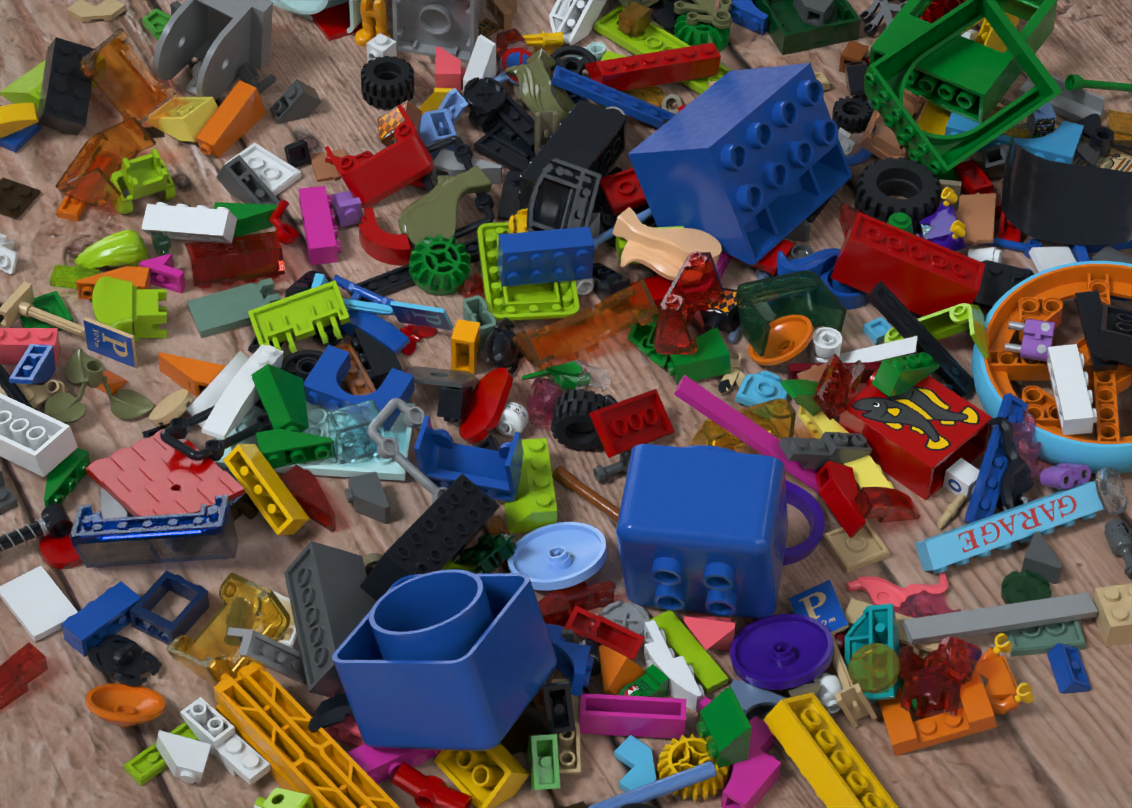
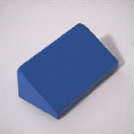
[1047,643,1091,694]

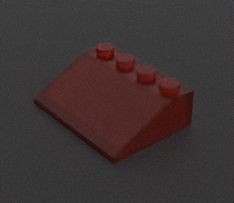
[185,231,285,289]

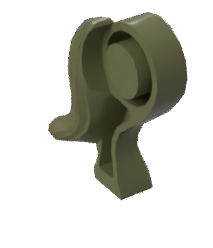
[505,48,576,128]
[398,165,492,251]

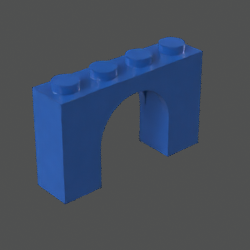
[303,345,415,431]

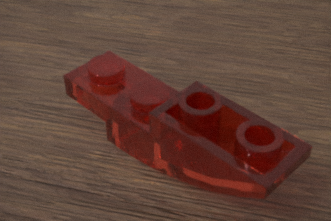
[538,580,615,627]

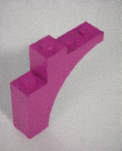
[698,697,781,808]

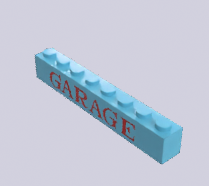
[915,481,1104,574]

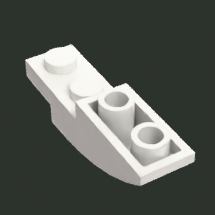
[643,620,704,712]
[180,697,271,786]

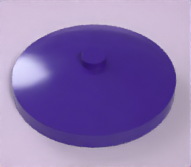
[730,614,834,690]

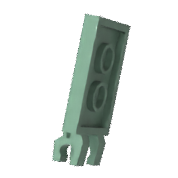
[187,278,281,338]

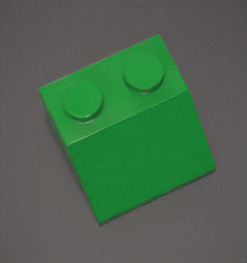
[696,687,752,768]

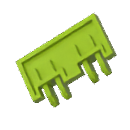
[248,280,351,359]

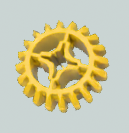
[657,733,730,802]

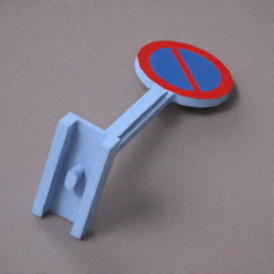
[438,48,533,126]

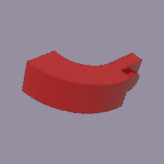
[359,207,411,266]

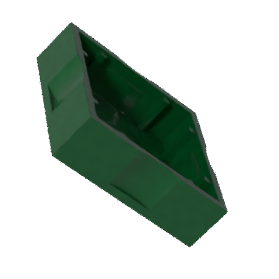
[752,0,861,55]

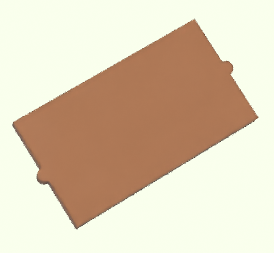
[958,193,997,245]

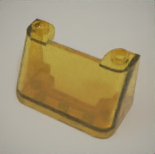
[689,398,796,450]
[166,572,290,686]

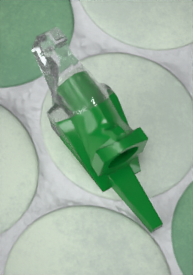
[522,360,611,396]

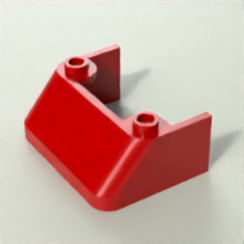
[325,104,435,208]

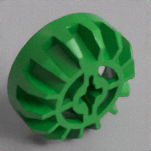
[674,11,730,52]
[409,234,471,296]

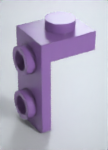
[331,191,362,227]

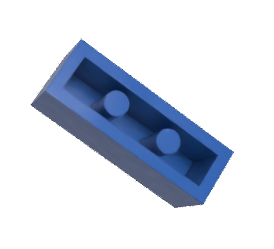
[62,581,141,657]

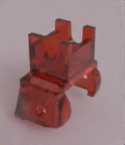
[898,637,982,719]

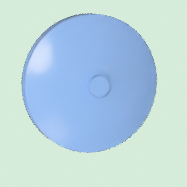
[508,522,608,590]

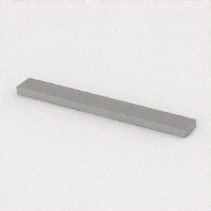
[902,592,1098,645]

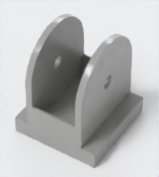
[153,0,273,100]
[392,0,484,63]

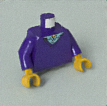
[916,187,966,251]

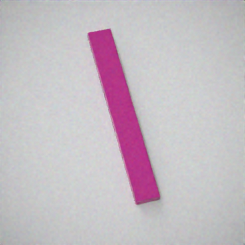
[674,375,821,493]

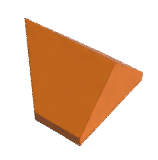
[599,645,646,695]

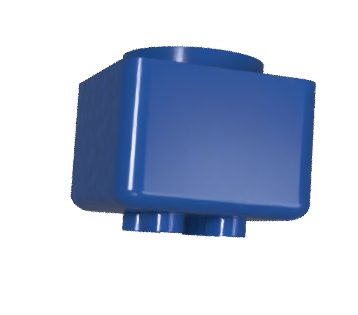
[616,444,788,619]
[332,569,557,751]

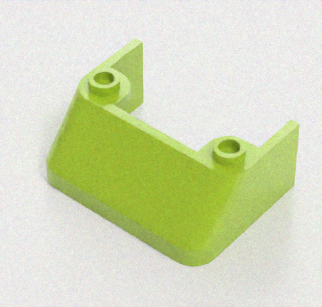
[884,303,989,359]

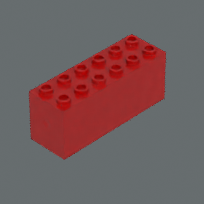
[831,212,985,317]

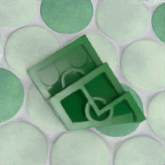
[628,309,690,370]

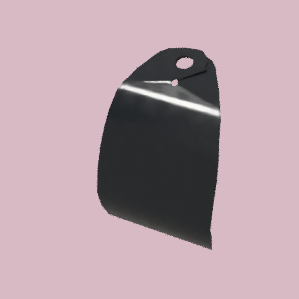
[1001,132,1132,245]

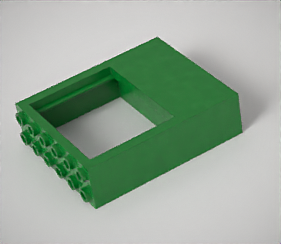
[870,0,1057,124]

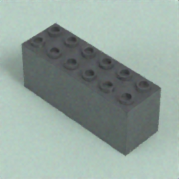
[284,541,373,698]

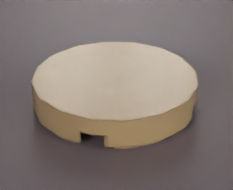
[149,389,193,427]

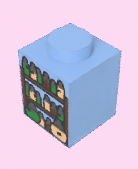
[1027,103,1056,138]

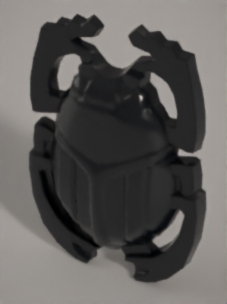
[483,317,527,375]
[88,635,162,688]

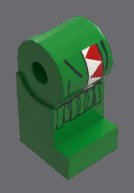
[619,664,669,698]

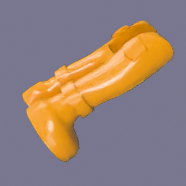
[354,0,392,46]

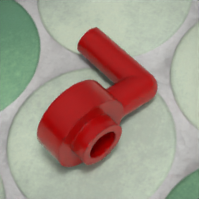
[270,199,299,245]

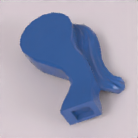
[763,248,868,315]

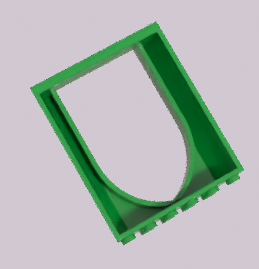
[864,0,1063,175]

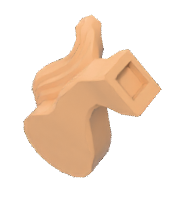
[612,207,722,283]

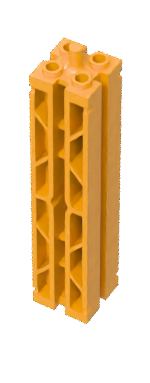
[213,662,400,808]

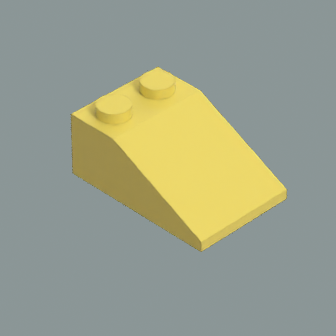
[144,97,218,143]

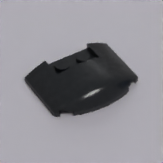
[527,158,602,232]

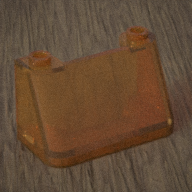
[80,27,177,129]

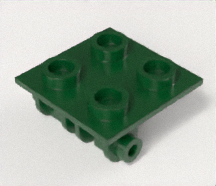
[454,533,517,574]

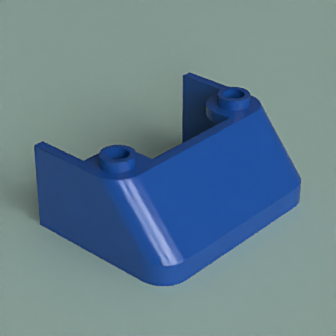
[414,416,524,502]

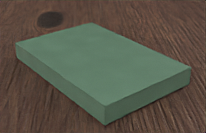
[1003,620,1086,657]

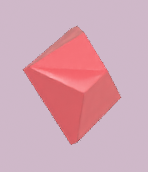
[684,612,737,651]

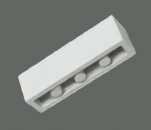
[141,202,237,244]
[1047,344,1097,435]

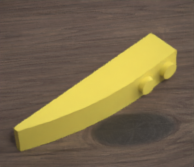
[798,405,894,514]

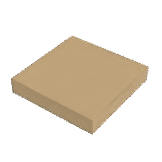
[822,518,890,574]

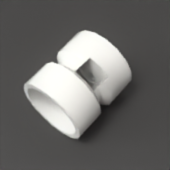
[809,327,842,363]

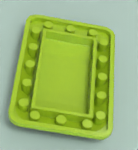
[477,222,579,321]

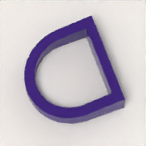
[783,480,825,565]

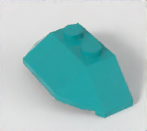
[845,603,900,701]

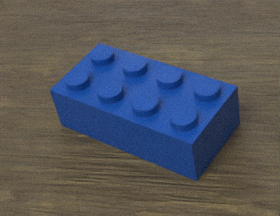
[498,227,594,287]

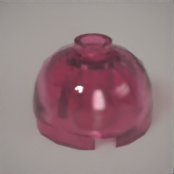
[527,377,565,426]

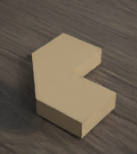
[67,0,126,23]

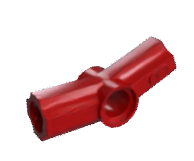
[391,761,472,808]

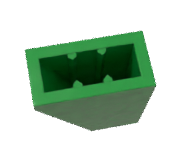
[667,328,731,385]
[252,364,309,432]

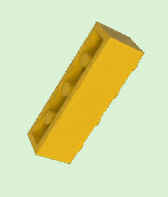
[223,444,309,536]

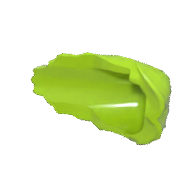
[74,230,149,271]

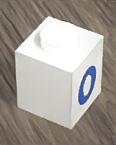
[943,458,980,502]

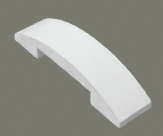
[185,351,249,427]

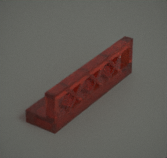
[812,354,865,420]

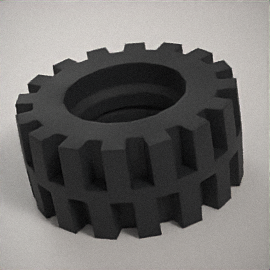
[832,96,871,134]

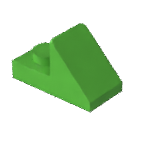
[526,734,560,790]

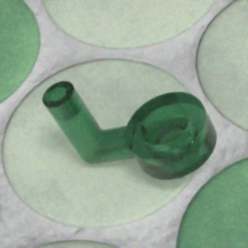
[151,232,174,264]

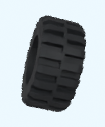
[854,157,941,235]

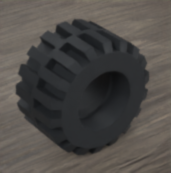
[361,56,414,110]
[551,389,610,451]

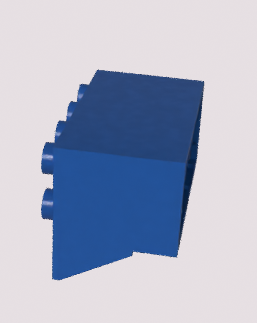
[628,63,853,265]

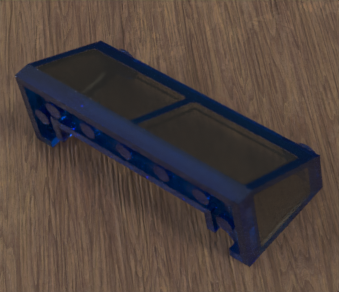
[70,495,238,568]

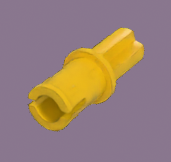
[521,31,564,48]

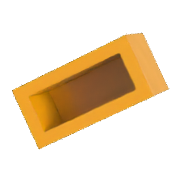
[451,319,480,375]

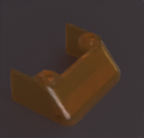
[56,116,156,207]

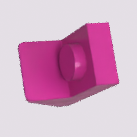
[139,254,186,293]

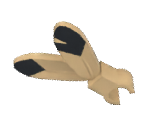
[718,352,746,395]

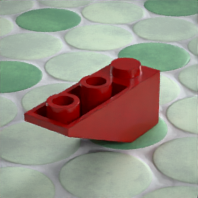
[815,460,866,538]

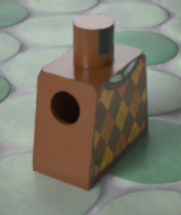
[377,100,422,147]

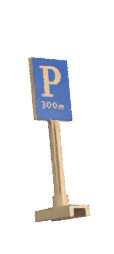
[0,281,138,368]
[789,580,877,728]

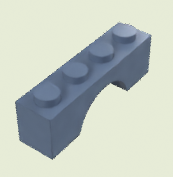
[730,679,832,722]

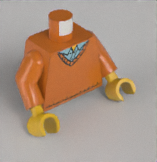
[954,633,1034,715]

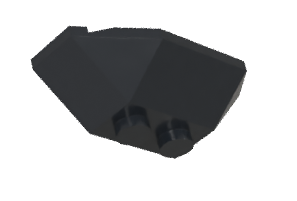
[973,260,1034,309]

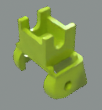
[105,148,177,215]
[92,276,167,342]

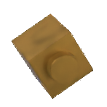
[618,1,651,38]

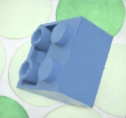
[418,108,457,160]

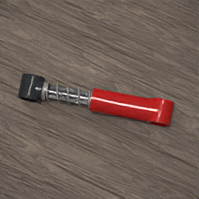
[0,503,73,558]

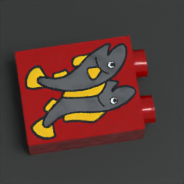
[835,370,992,500]

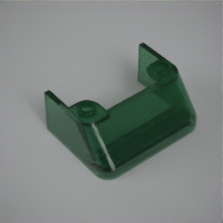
[736,271,847,356]

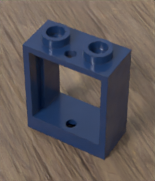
[130,570,210,648]

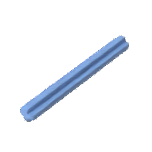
[588,761,717,808]

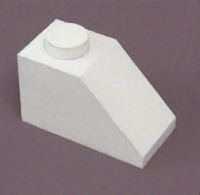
[156,730,211,784]

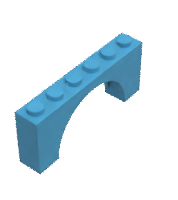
[945,112,1084,165]

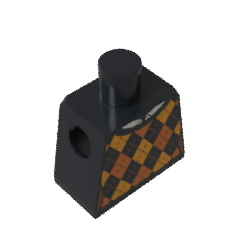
[700,286,755,332]

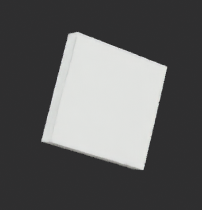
[1028,247,1077,272]

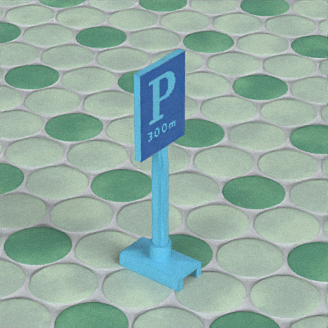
[311,273,453,330]

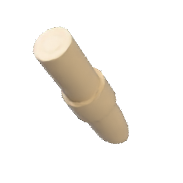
[937,493,966,529]

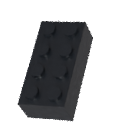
[36,37,97,135]

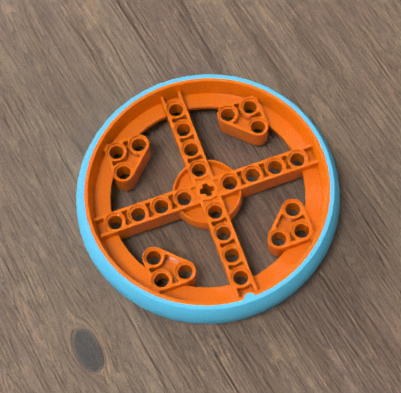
[972,261,1132,474]

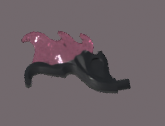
[988,409,1044,510]

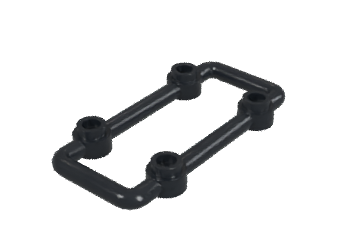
[419,135,494,239]
[160,398,274,461]

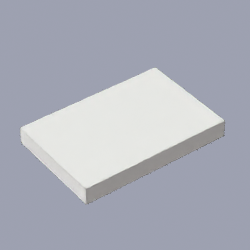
[224,143,302,196]
[0,566,78,642]

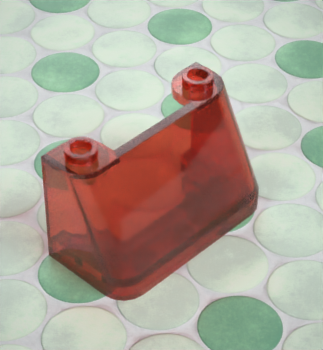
[653,251,725,354]

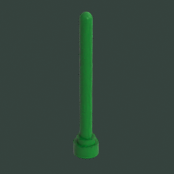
[1065,74,1132,92]

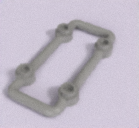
[367,398,447,504]

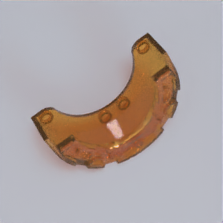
[512,278,659,371]

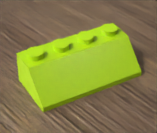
[504,438,557,534]

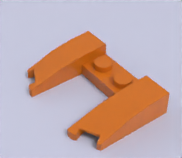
[878,668,997,756]

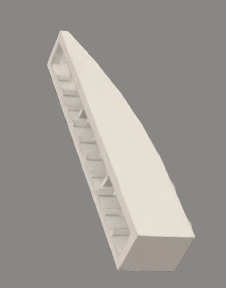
[201,344,284,440]

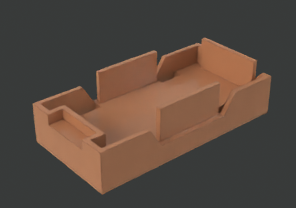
[859,89,928,160]

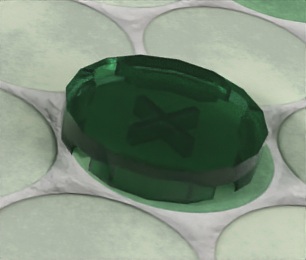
[1001,570,1051,604]

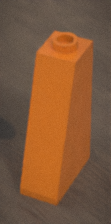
[196,80,266,158]

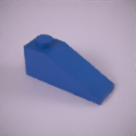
[9,344,56,384]

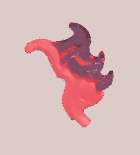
[846,572,961,618]

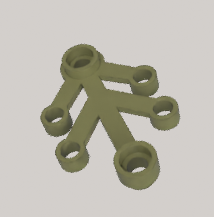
[674,0,732,29]

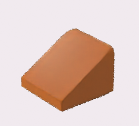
[95,370,127,395]

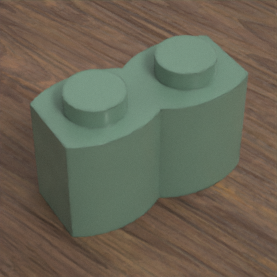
[463,295,496,349]

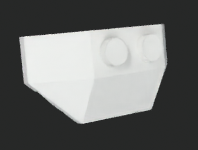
[549,0,607,45]

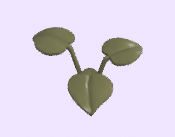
[44,348,154,423]

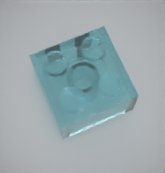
[327,399,384,465]

